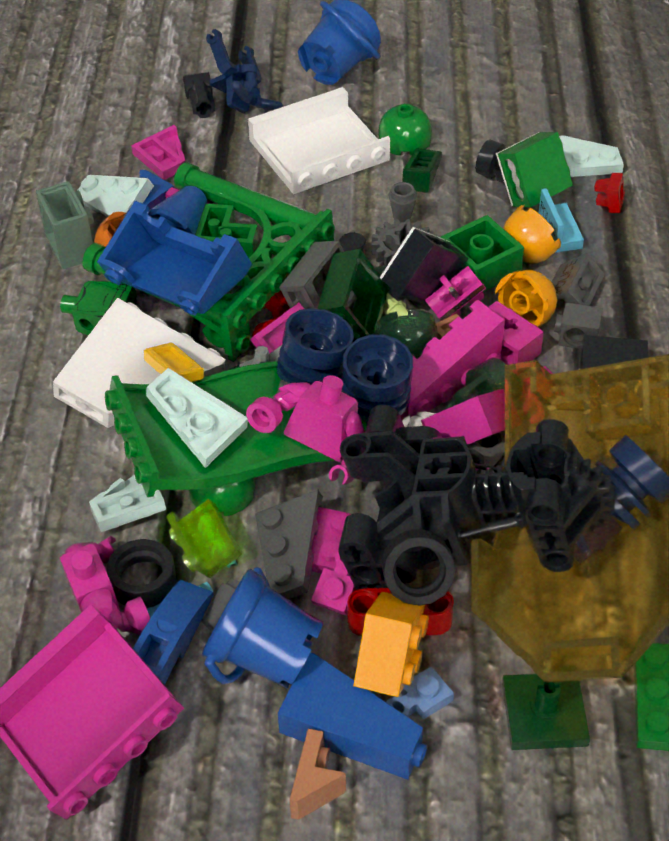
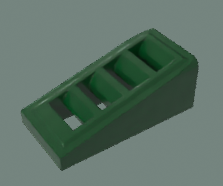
[402,148,442,193]

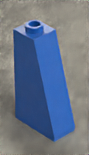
[278,652,427,780]

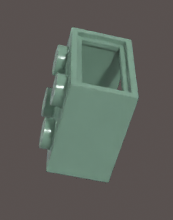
[36,181,95,270]

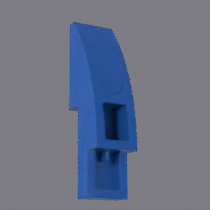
[133,580,214,685]

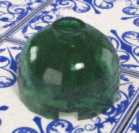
[375,309,438,359]

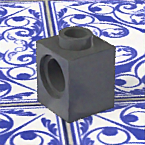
[554,302,603,349]

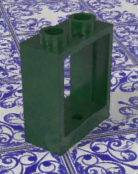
[317,248,389,342]

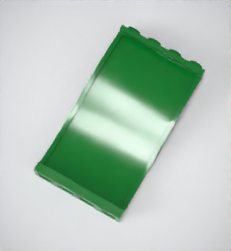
[105,361,367,497]

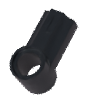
[183,72,215,118]

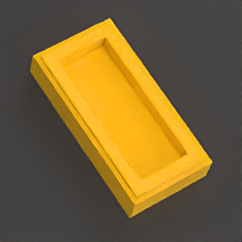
[144,342,204,382]

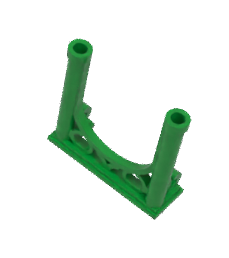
[82,162,335,362]

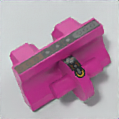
[425,266,486,321]

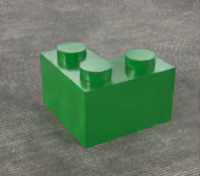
[195,204,259,258]

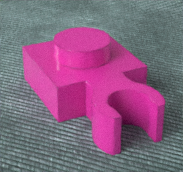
[311,550,356,615]

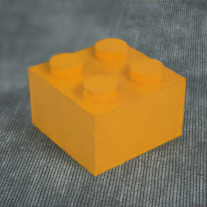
[353,592,429,697]

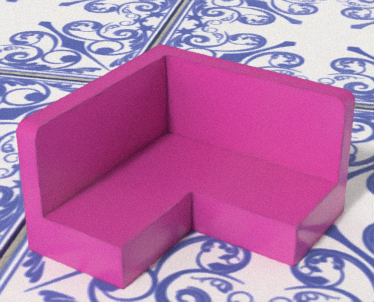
[421,389,517,445]

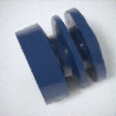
[277,308,354,385]
[342,335,413,423]
[595,434,669,530]

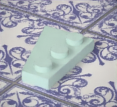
[146,368,248,468]

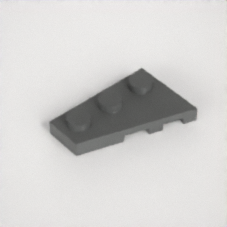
[255,490,323,599]

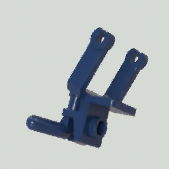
[206,29,283,113]

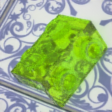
[166,499,242,578]

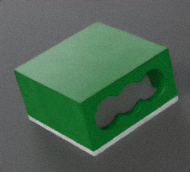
[496,132,573,208]

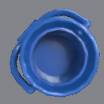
[298,0,381,85]
[202,567,323,689]

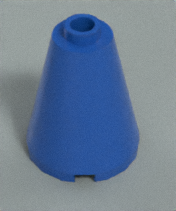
[147,186,207,235]

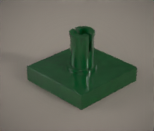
[502,672,590,750]

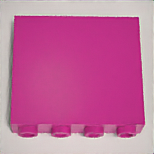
[0,604,184,820]

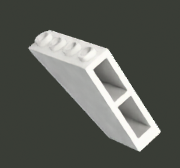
[53,298,226,428]

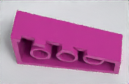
[401,300,505,421]

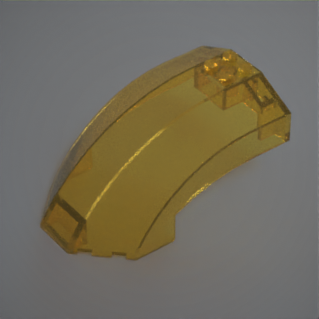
[471,354,669,683]

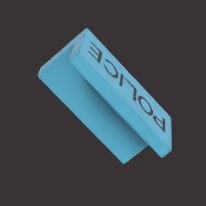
[539,188,584,253]

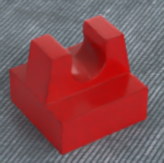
[594,173,625,213]

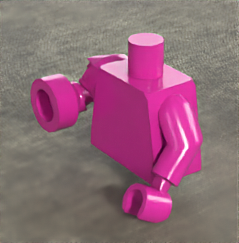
[246,375,365,485]
[59,536,150,636]

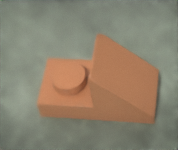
[290,729,346,820]

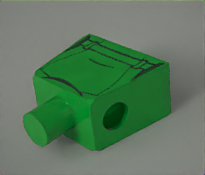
[60,281,138,335]

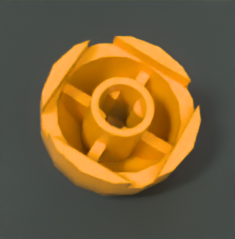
[503,205,561,264]
[495,270,557,328]

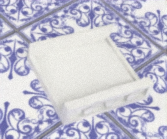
[248,87,390,195]

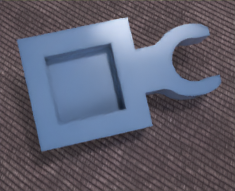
[386,667,454,720]

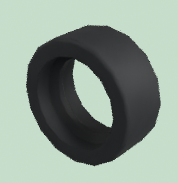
[381,529,455,606]
[106,539,177,608]

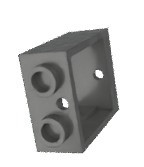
[279,241,357,309]

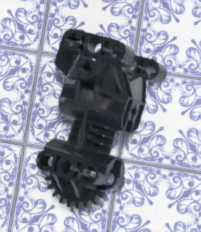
[338,405,616,590]

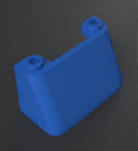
[97,201,252,316]

